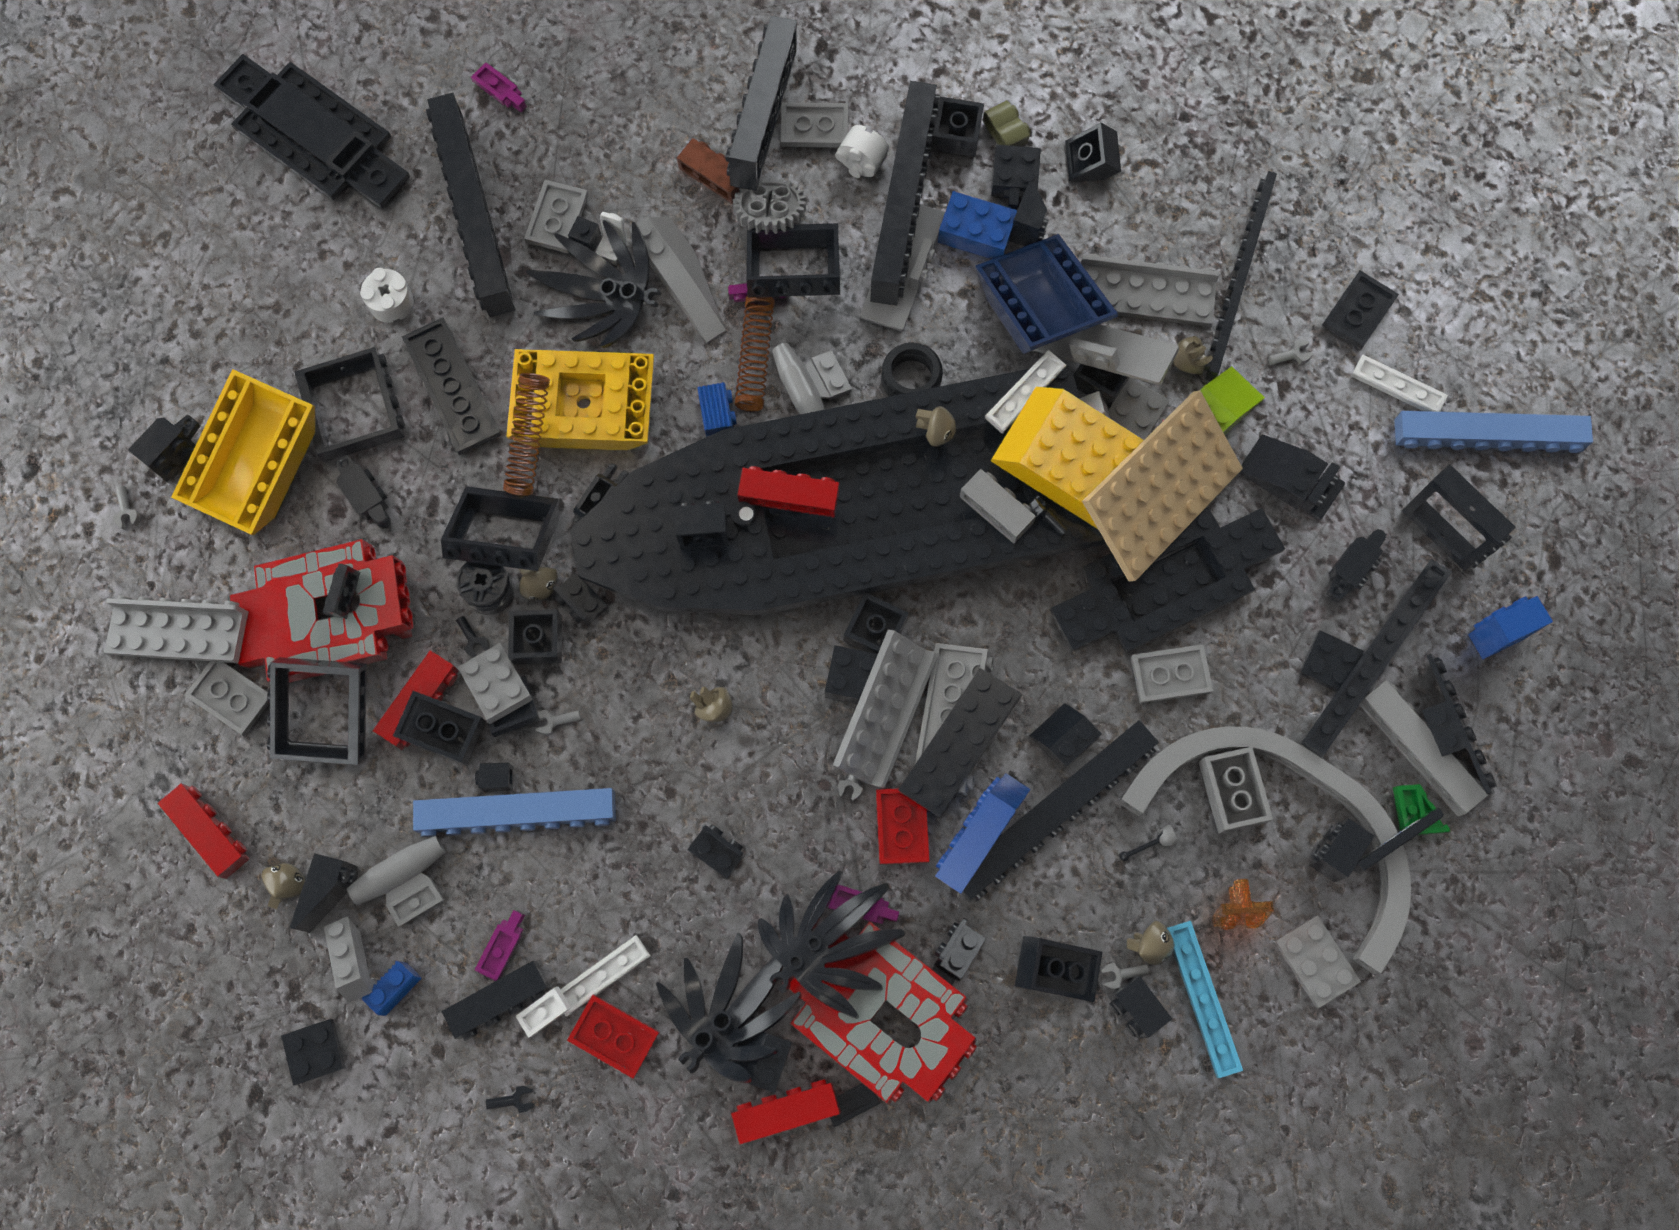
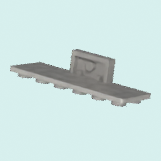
[860,204,945,331]
[1034,324,1179,385]

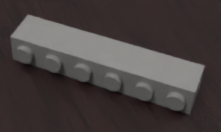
[1360,680,1488,817]

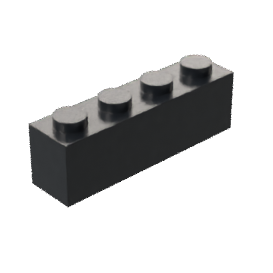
[441,961,551,1041]

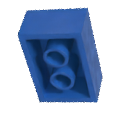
[938,191,1017,259]
[1468,596,1553,659]

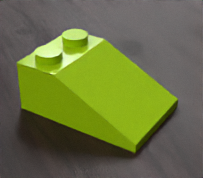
[1201,366,1265,435]

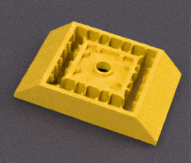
[506,349,654,450]

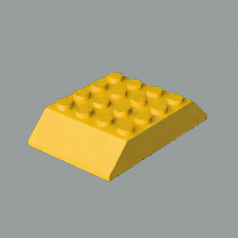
[171,369,315,535]
[991,387,1144,529]

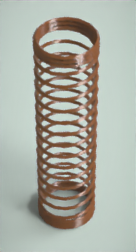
[734,296,775,411]
[503,373,550,496]

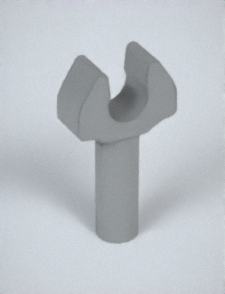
[1268,340,1313,365]
[113,486,141,530]
[536,710,581,735]
[838,775,863,801]
[1100,963,1149,989]

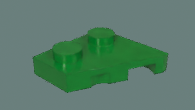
[1393,784,1450,835]

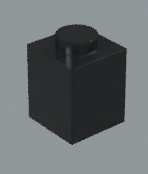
[568,216,602,252]
[475,762,513,792]

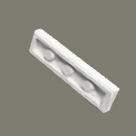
[985,350,1066,434]
[1351,354,1448,412]
[560,935,651,1017]

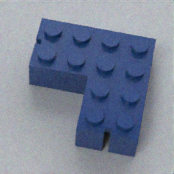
[935,773,1031,894]

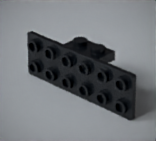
[1422,654,1497,795]

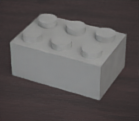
[1199,747,1273,834]

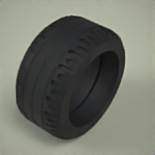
[881,342,943,397]

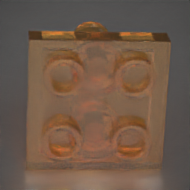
[1212,879,1274,930]

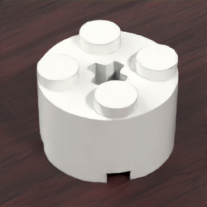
[835,125,889,178]
[360,268,414,323]

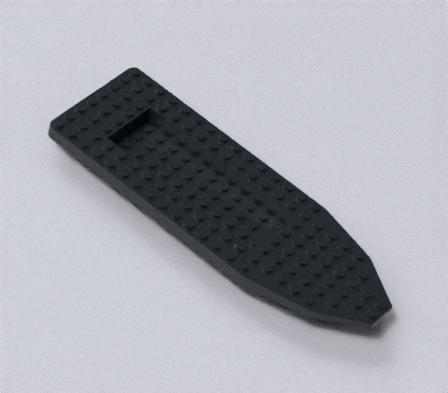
[570,364,1106,615]

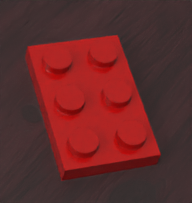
[876,788,929,865]
[567,994,660,1079]

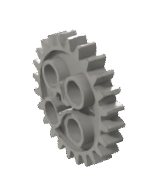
[733,177,806,234]

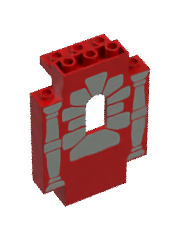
[230,539,413,683]
[782,921,977,1105]

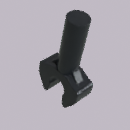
[1029,495,1068,535]
[456,616,489,658]
[486,1086,535,1113]

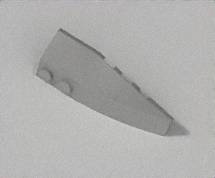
[629,217,726,344]

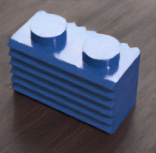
[697,382,737,437]
[362,961,422,1016]

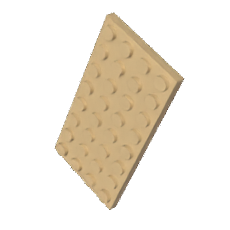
[1082,390,1243,581]

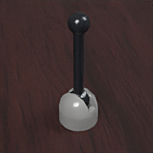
[1119,824,1178,861]

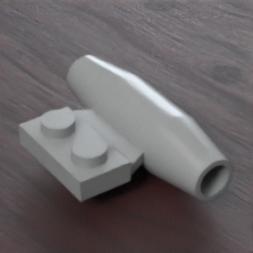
[772,343,852,414]
[347,836,446,927]

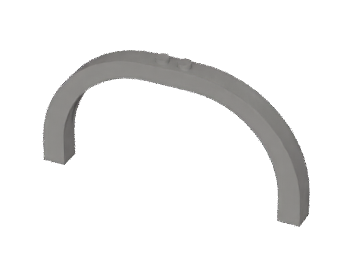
[1118,726,1411,975]

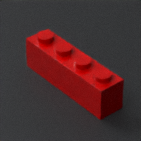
[738,466,839,517]
[372,650,459,750]
[157,783,249,879]
[731,1079,841,1145]

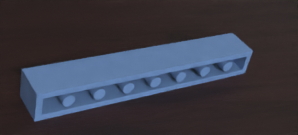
[1394,411,1593,453]
[413,788,616,837]

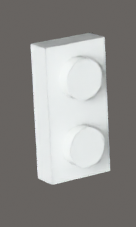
[516,987,571,1038]

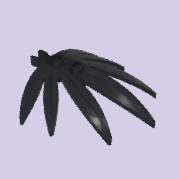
[526,220,662,348]
[758,871,905,1019]
[656,933,802,1083]

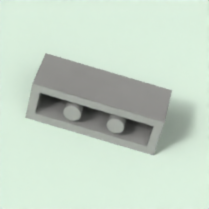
[960,469,1036,544]
[324,916,373,1003]

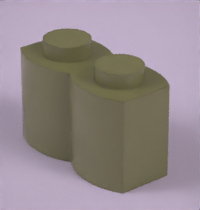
[982,100,1031,146]

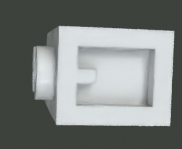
[595,212,627,266]

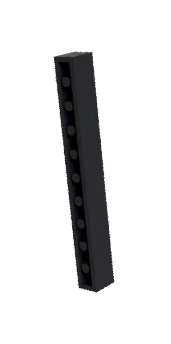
[962,720,1159,902]

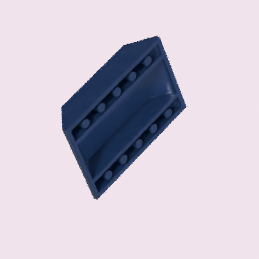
[975,234,1118,354]

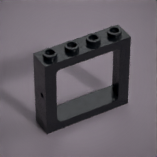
[746,223,840,298]
[294,347,406,462]
[1401,464,1516,571]
[441,486,560,571]
[267,657,367,765]

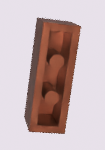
[677,138,740,204]

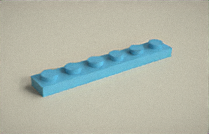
[1167,921,1243,1078]

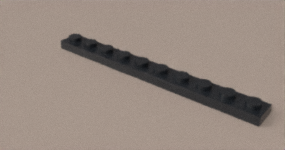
[1204,171,1277,381]
[1301,559,1452,758]

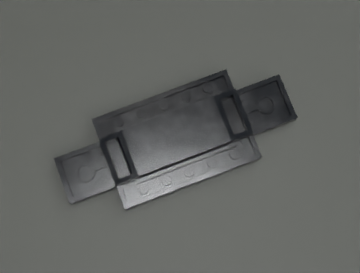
[213,54,411,209]
[1050,507,1285,653]

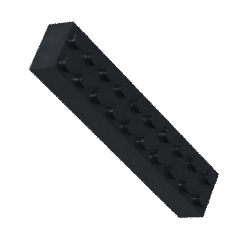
[870,80,940,306]
[426,92,516,317]

